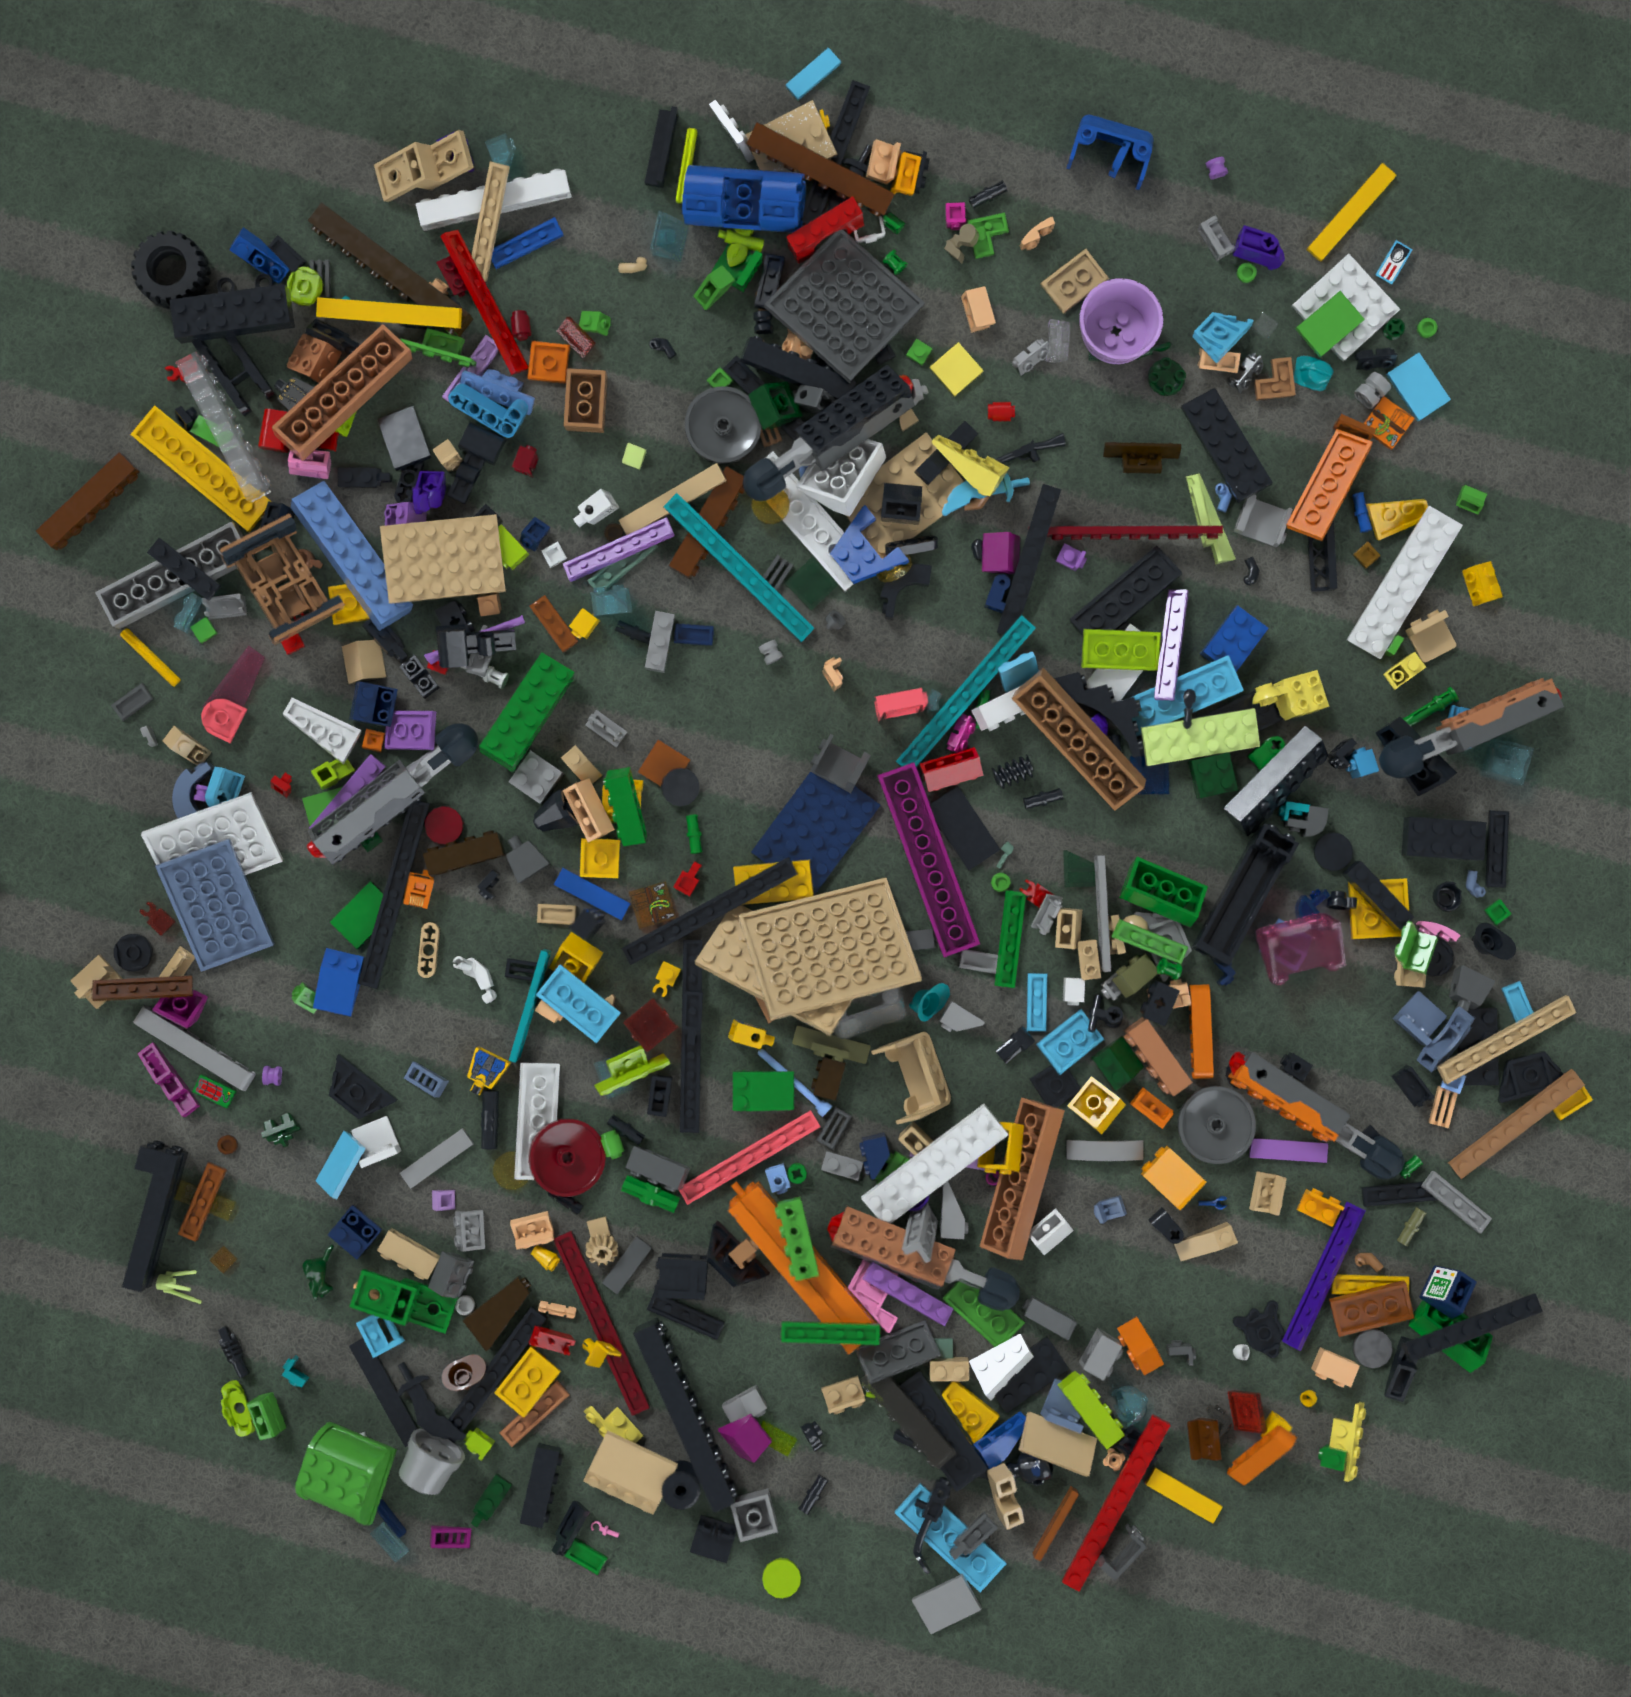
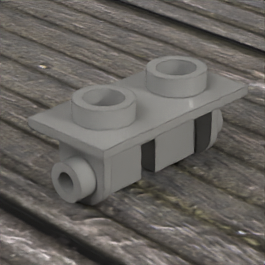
[1011,339,1051,376]
[586,710,627,747]
[1031,894,1063,935]

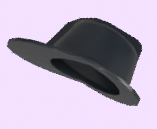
[1471,923,1516,960]

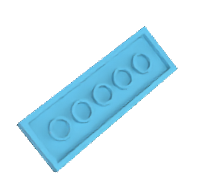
[1132,655,1244,736]
[895,1483,1006,1592]

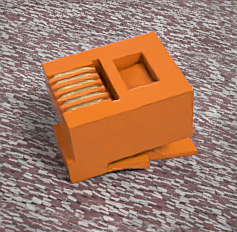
[403,869,434,909]

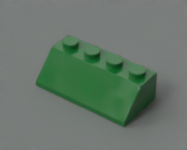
[1409,1301,1493,1373]

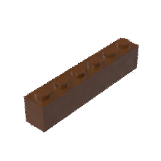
[36,452,140,550]
[669,466,745,579]

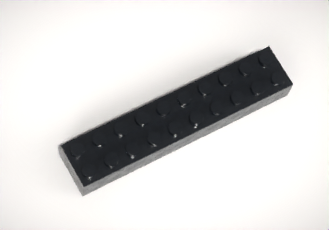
[633,1317,738,1513]

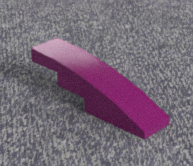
[137,1042,200,1117]

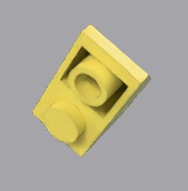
[1383,652,1426,690]

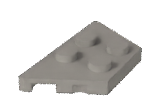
[1134,912,1192,982]

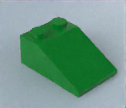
[733,1071,794,1111]

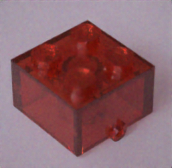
[623,997,678,1052]

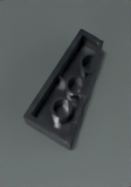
[1375,717,1457,796]

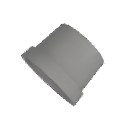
[399,1429,465,1495]

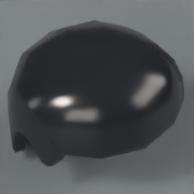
[1432,881,1462,912]

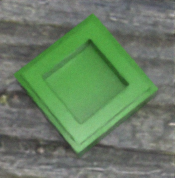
[707,367,734,388]
[190,617,218,644]
[1384,635,1404,657]

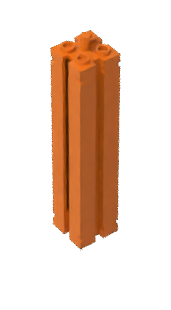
[728,1181,878,1354]

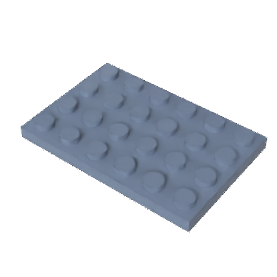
[155,838,275,972]

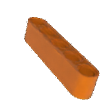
[1188,984,1214,1079]
[1227,1425,1296,1486]

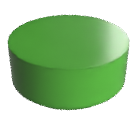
[1237,263,1257,283]
[1417,318,1437,338]
[991,873,1011,892]

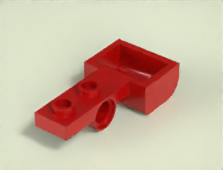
[258,409,339,453]

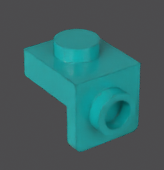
[282,1356,309,1388]

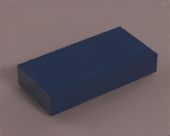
[674,624,714,646]

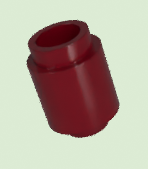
[510,310,531,341]

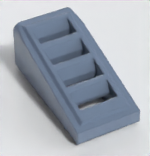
[404,1061,449,1097]

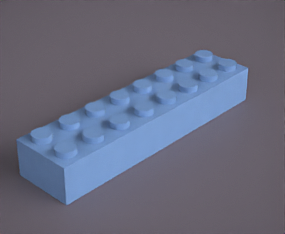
[291,481,413,631]

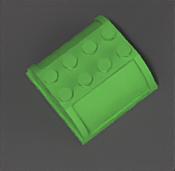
[295,1422,397,1525]

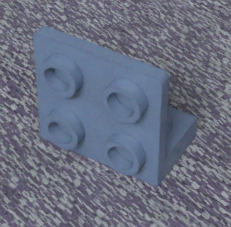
[1393,991,1447,1046]
[1040,1378,1084,1434]

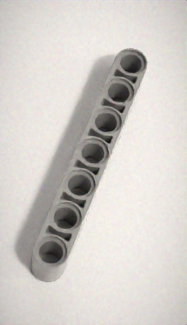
[133,1005,256,1091]

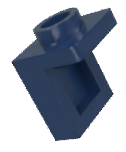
[1212,960,1236,986]

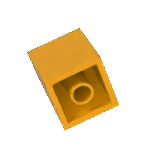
[1141,1146,1206,1210]

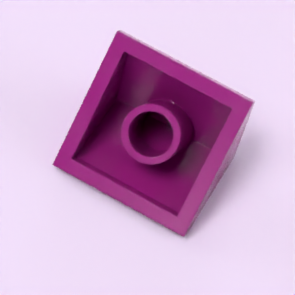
[982,532,1020,574]
[153,989,208,1029]
[718,1414,772,1463]

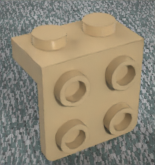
[1405,609,1456,663]

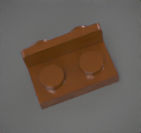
[1187,1418,1221,1461]

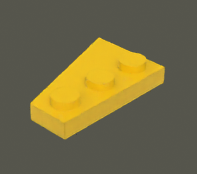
[1366,499,1428,540]
[942,1381,999,1443]

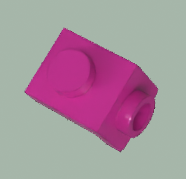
[945,202,966,230]

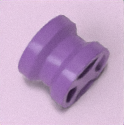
[1206,157,1228,179]
[193,784,208,802]
[262,1066,282,1086]

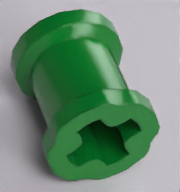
[882,249,908,275]
[1156,958,1182,980]

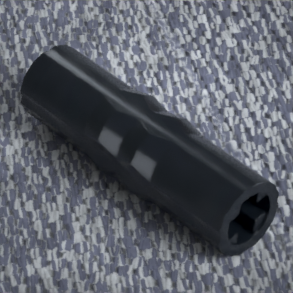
[481,1090,499,1150]

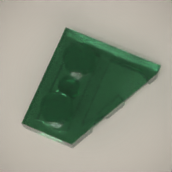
[1063,850,1096,887]

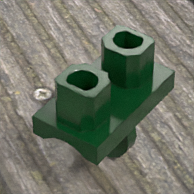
[261,1113,301,1148]

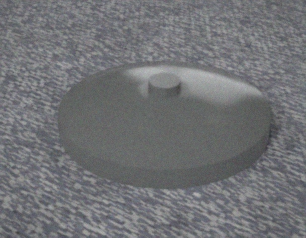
[685,386,761,464]
[1177,1086,1256,1164]

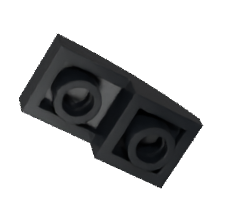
[399,655,440,699]

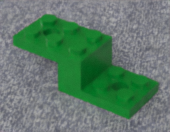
[349,1269,458,1334]

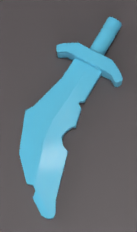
[942,473,1030,516]

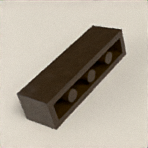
[423,830,506,877]

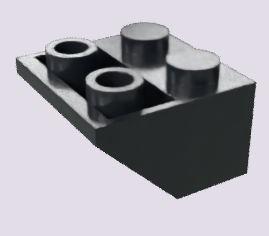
[880,483,923,525]

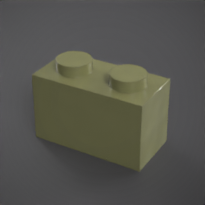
[1112,954,1157,998]

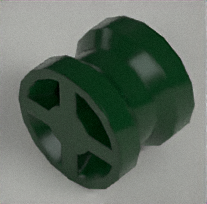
[1383,318,1405,340]

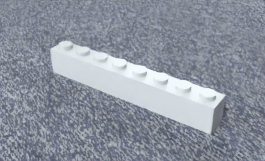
[416,169,572,231]

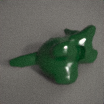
[302,1245,334,1301]

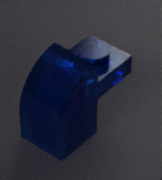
[1295,889,1330,931]

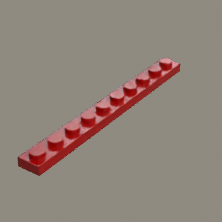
[1062,1414,1171,1592]

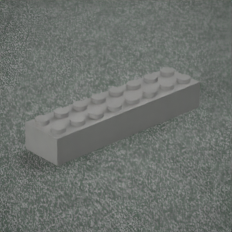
[95,522,255,629]

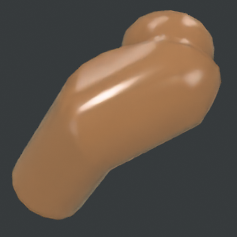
[1355,1253,1383,1272]

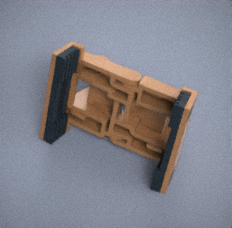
[220,514,345,646]

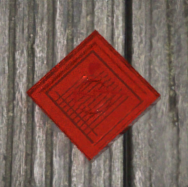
[1228,1390,1267,1433]

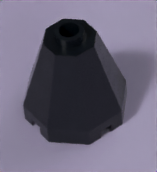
[533,788,579,832]

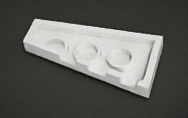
[283,698,362,765]

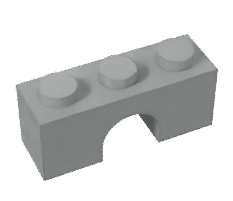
[645,611,675,673]

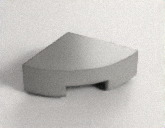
[140,726,158,747]

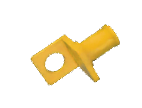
[582,1338,622,1368]

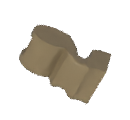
[944,224,979,264]

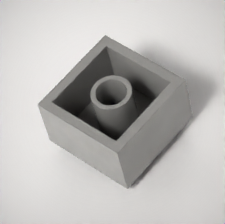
[509,750,564,805]
[1079,1328,1123,1380]
[731,1488,778,1542]

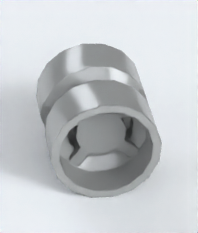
[1354,372,1391,409]

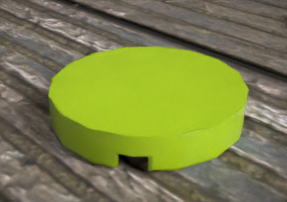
[287,267,323,306]
[762,1558,801,1598]

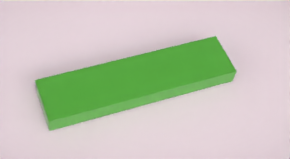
[1112,919,1188,964]

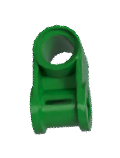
[1247,736,1285,771]

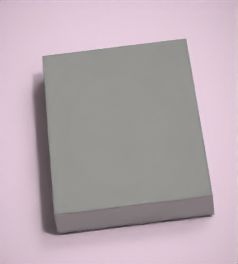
[912,1573,982,1634]

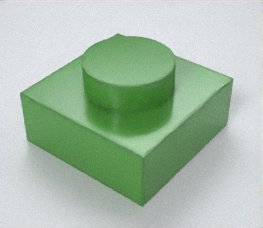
[906,339,932,366]

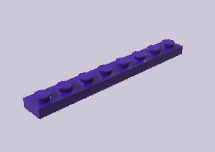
[1282,1202,1366,1351]

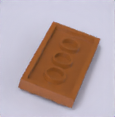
[1329,1280,1414,1337]

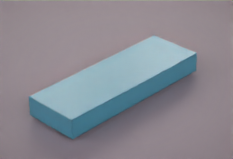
[786,47,841,101]
[1026,973,1047,1031]

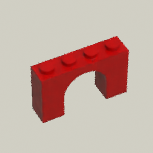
[786,197,864,264]

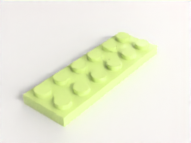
[1141,708,1260,766]

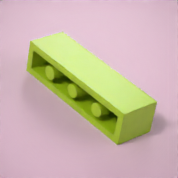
[1057,1371,1125,1450]

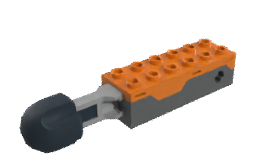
[1228,1051,1405,1179]

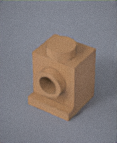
[729,1237,759,1269]

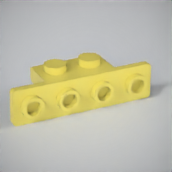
[1330,1402,1366,1482]
[584,1406,643,1444]

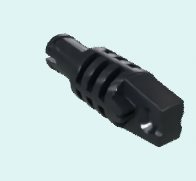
[218,1326,249,1379]

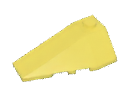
[932,435,1009,496]

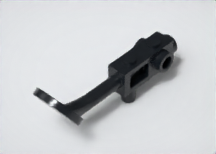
[913,1476,952,1575]

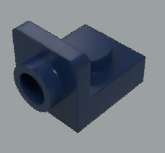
[520,517,550,552]

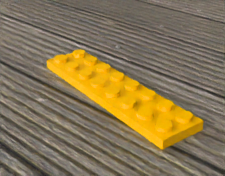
[130,405,272,532]

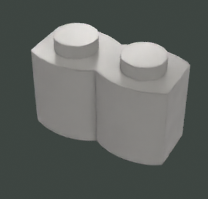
[722,1385,767,1423]

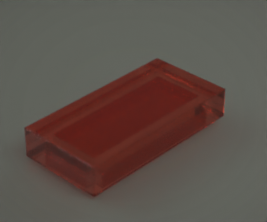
[556,316,596,358]

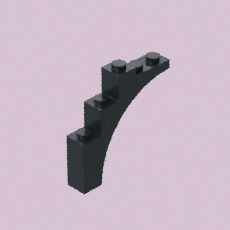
[1054,671,1144,757]

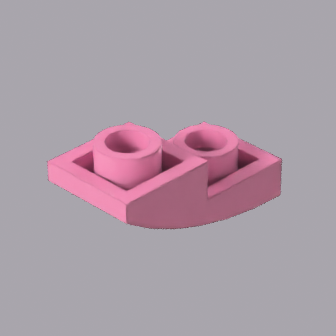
[1416,921,1460,942]

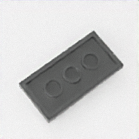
[855,1320,941,1384]

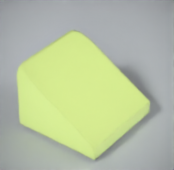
[622,443,646,470]

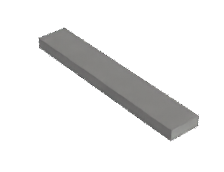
[1094,855,1111,972]

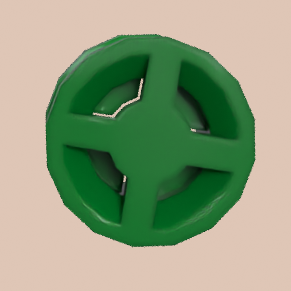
[787,1163,807,1184]

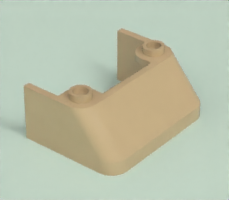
[871,1032,951,1124]

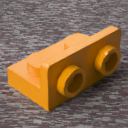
[1296,1188,1345,1227]

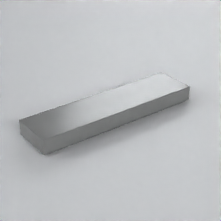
[400,1128,474,1189]
[1421,1171,1492,1234]

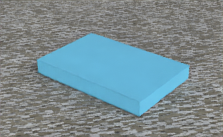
[1386,353,1451,422]
[1036,1009,1105,1075]
[316,1131,365,1199]

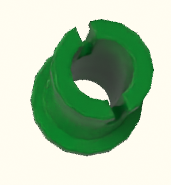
[1399,1155,1423,1178]

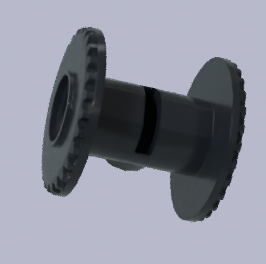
[662,1460,700,1510]

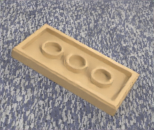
[1019,1412,1097,1477]

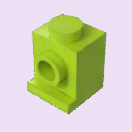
[464,1427,495,1460]

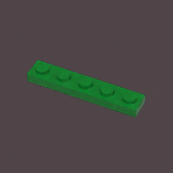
[994,890,1026,988]
[781,1321,880,1345]

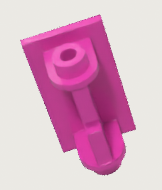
[946,714,976,753]

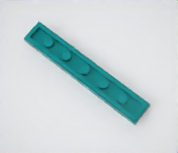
[509,949,551,1063]

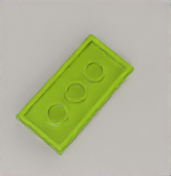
[1081,629,1161,671]

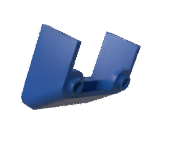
[1066,115,1154,190]

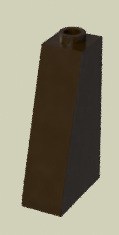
[463,1275,531,1351]

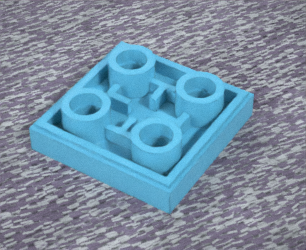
[998,652,1039,693]

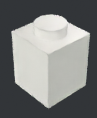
[1063,978,1085,1005]

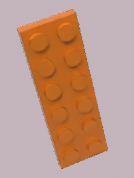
[1286,429,1372,541]

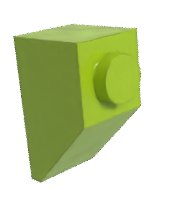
[498,524,529,570]

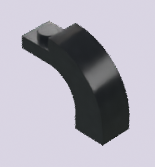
[880,564,932,620]

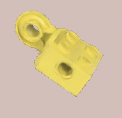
[1252,670,1329,721]

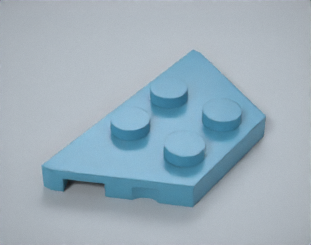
[1193,312,1254,363]

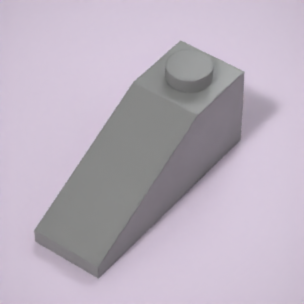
[940,1181,968,1239]

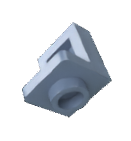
[1094,1195,1127,1224]

